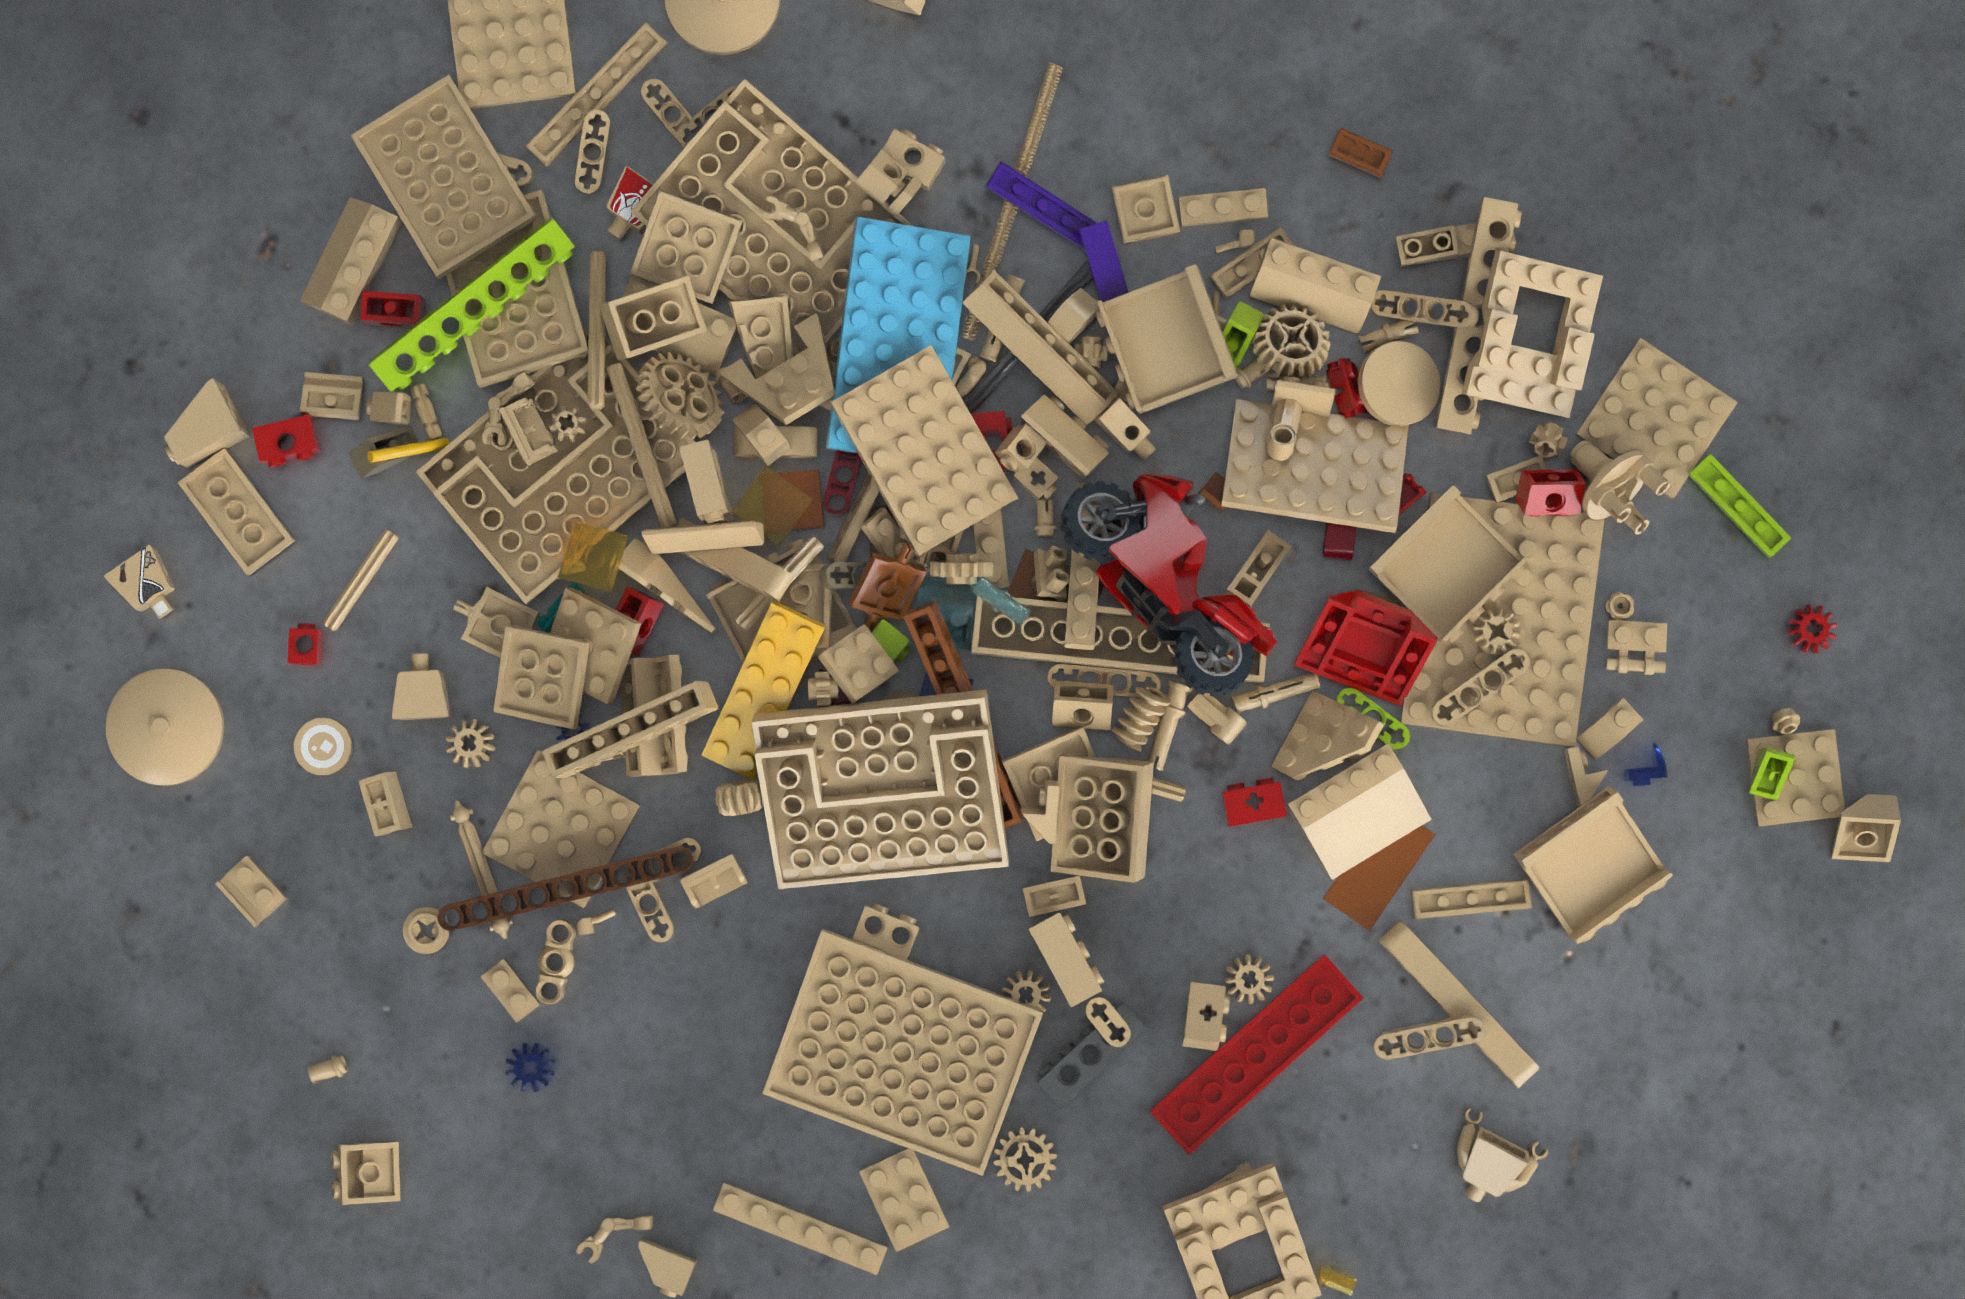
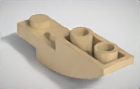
[1396,221,1516,266]

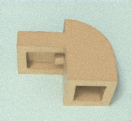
[1048,288,1099,346]

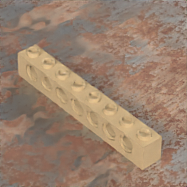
[1435,197,1522,434]

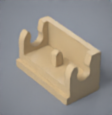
[499,398,557,465]
[358,771,412,837]
[680,854,748,909]

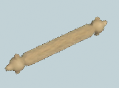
[449,801,513,939]

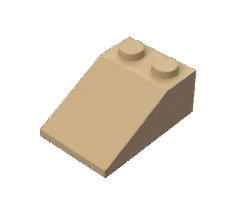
[599,275,707,360]

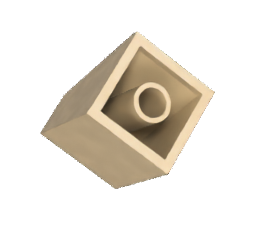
[164,378,251,469]

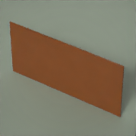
[1323,825,1436,931]

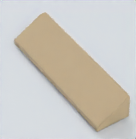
[642,520,764,554]

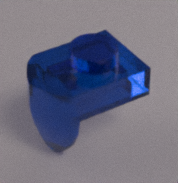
[1624,743,1668,787]

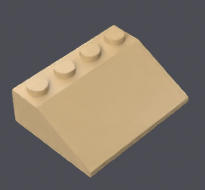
[1286,743,1431,880]
[1051,755,1154,883]

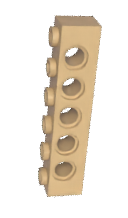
[542,681,719,778]

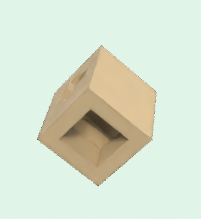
[1013,457,1059,500]

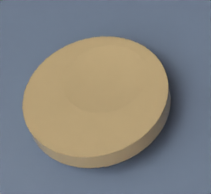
[1358,341,1441,426]

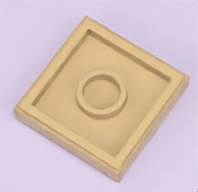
[1111,175,1180,245]

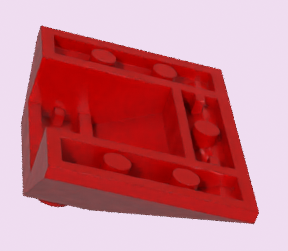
[1294,590,1438,706]

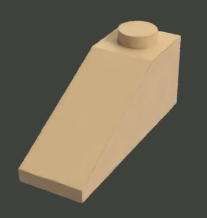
[1224,530,1292,606]

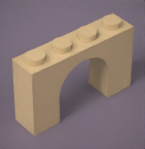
[679,439,734,525]

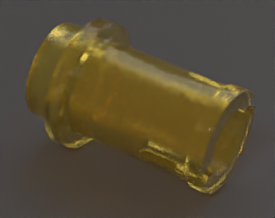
[1317,1266,1357,1296]

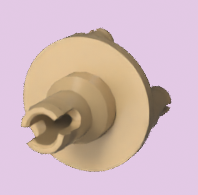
[1570,440,1670,535]

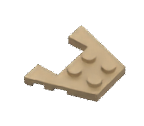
[719,313,835,425]

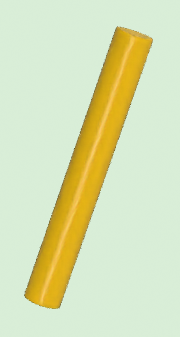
[367,437,450,463]

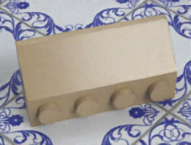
[300,197,403,326]
[1249,238,1381,335]
[623,274,738,377]

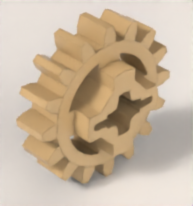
[930,553,993,584]
[993,1127,1057,1192]

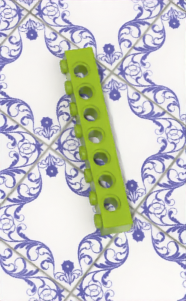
[368,217,575,392]

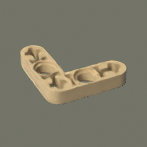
[641,79,738,148]
[622,838,702,942]

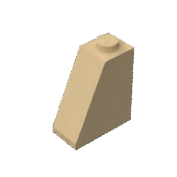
[732,402,791,466]

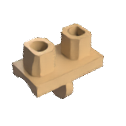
[1031,546,1069,602]

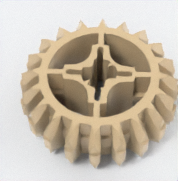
[1252,304,1331,380]

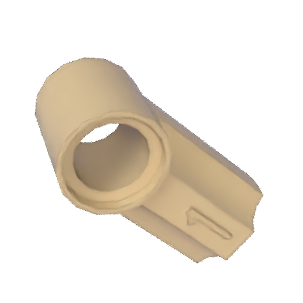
[1267,398,1303,461]
[1187,693,1248,746]

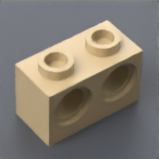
[852,903,920,960]

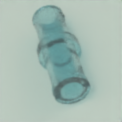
[972,577,1030,626]

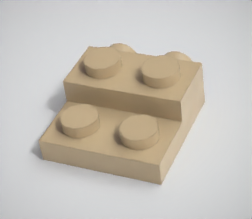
[330,1141,401,1205]

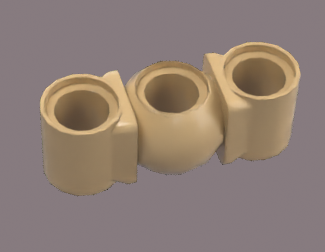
[536,920,576,1004]

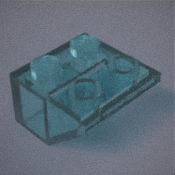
[913,577,978,650]

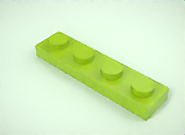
[1689,454,1791,559]

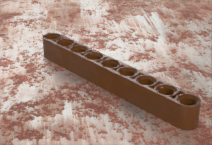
[437,846,695,931]

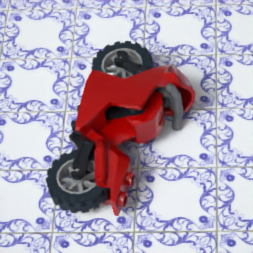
[1060,473,1278,697]

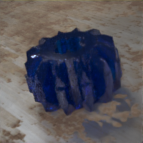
[505,1043,555,1092]

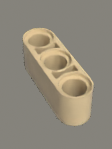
[733,426,818,458]

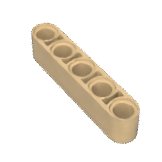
[675,517,794,602]

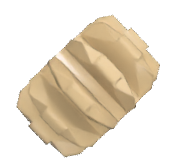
[445,719,496,768]
[715,779,764,816]
[1224,954,1274,1004]
[1001,970,1051,1012]

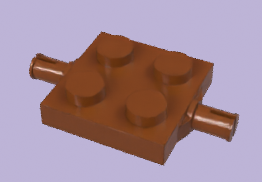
[848,543,927,632]

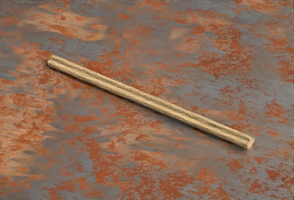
[961,63,1063,342]

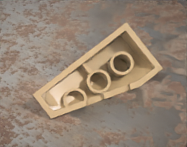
[613,538,717,635]

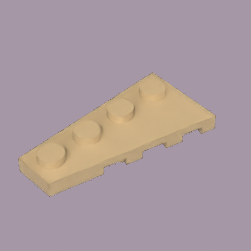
[728,296,793,415]

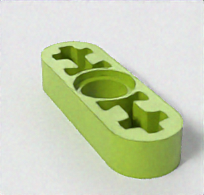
[1336,688,1410,750]

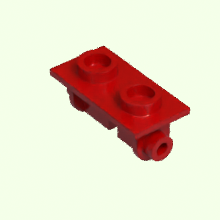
[1326,358,1367,419]

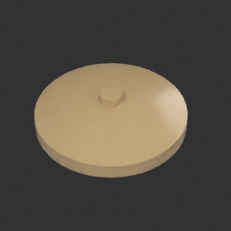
[664,0,780,55]
[106,669,224,785]

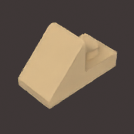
[1563,746,1608,807]
[1019,780,1059,844]

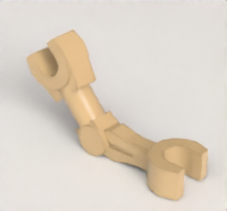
[761,196,824,262]
[482,372,535,445]
[576,1216,653,1264]

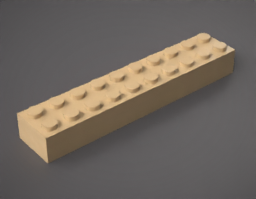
[971,594,1270,684]

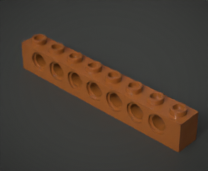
[904,600,1024,828]

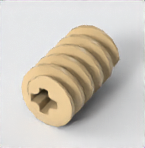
[1111,686,1171,752]

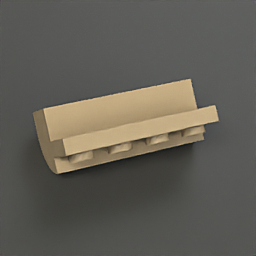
[620,655,688,777]

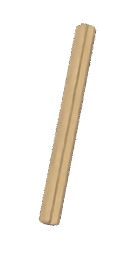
[588,251,606,410]
[607,363,677,528]

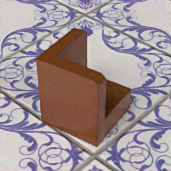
[1198,472,1225,513]

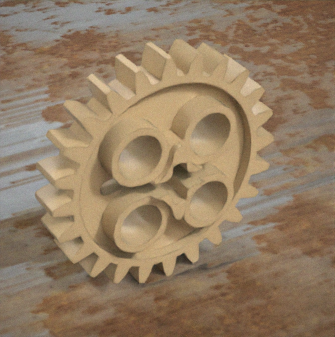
[636,352,724,440]

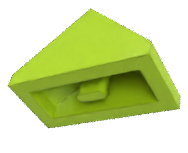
[1749,748,1795,800]

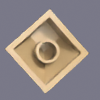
[1831,794,1901,862]

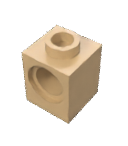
[856,149,909,203]
[994,423,1047,472]

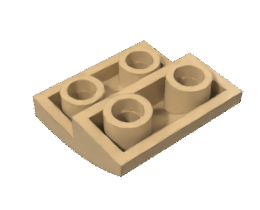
[1271,377,1335,417]

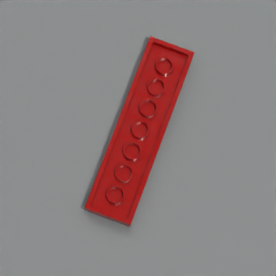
[1149,954,1364,1155]

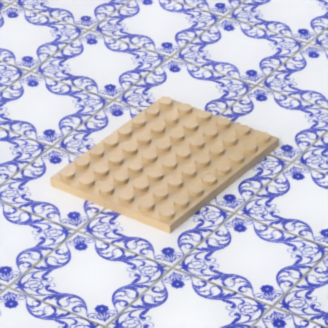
[1400,492,1605,747]
[762,929,1044,1176]

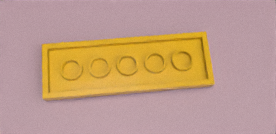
[701,600,826,780]

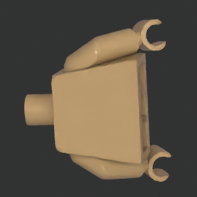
[1457,1108,1549,1202]

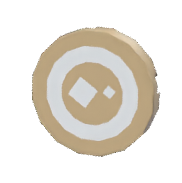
[294,718,353,776]

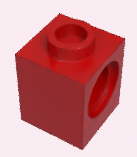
[287,623,323,666]

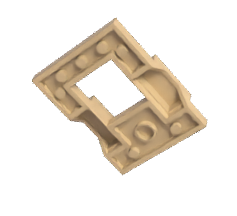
[1462,250,1603,418]
[1162,1163,1322,1299]

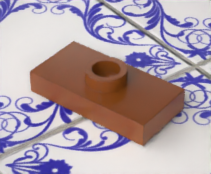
[1328,127,1393,179]

